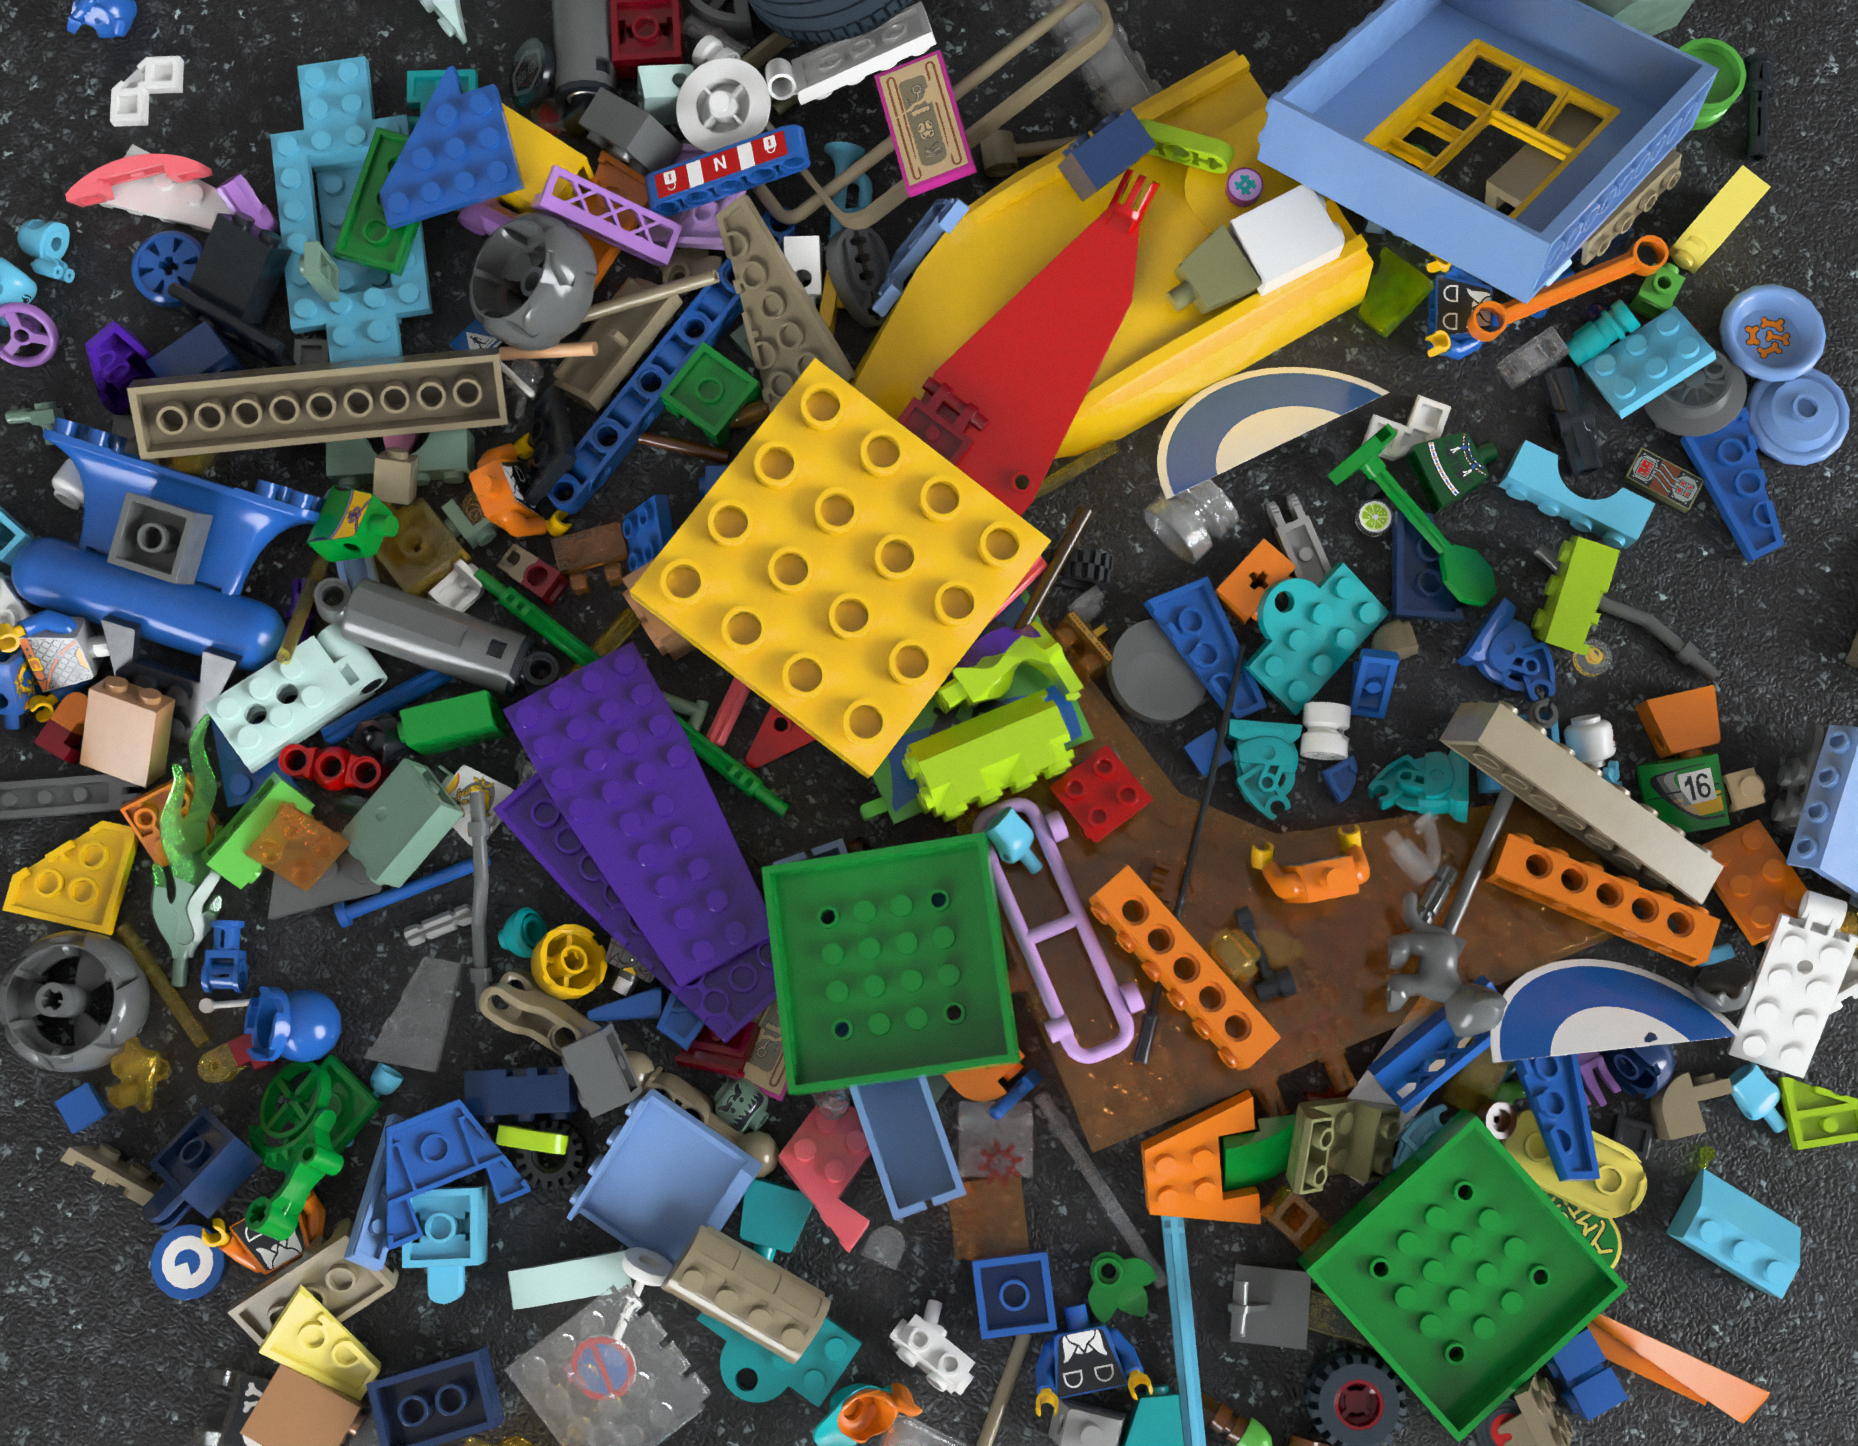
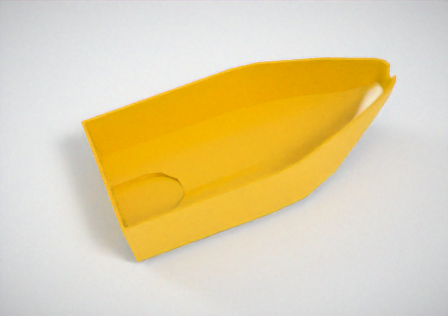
[849,50,1374,459]

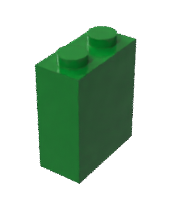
[397,690,508,756]

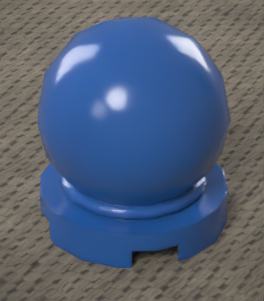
[244,986,342,1063]

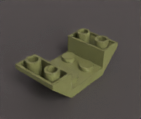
[1286,1097,1401,1195]

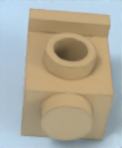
[1722,767,1765,813]

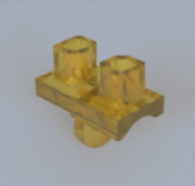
[107,1037,171,1113]

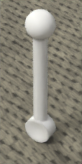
[199,998,250,1013]

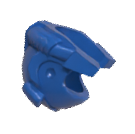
[67,0,137,39]

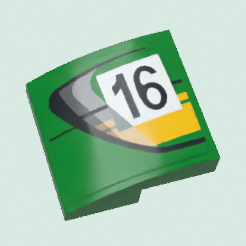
[1636,752,1730,833]

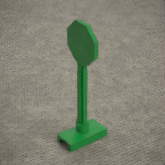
[1328,423,1497,607]

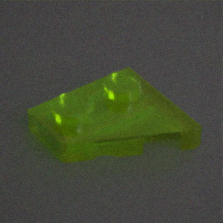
[1358,247,1435,339]

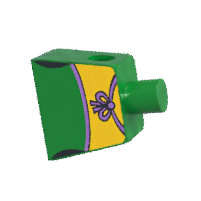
[307,485,399,562]

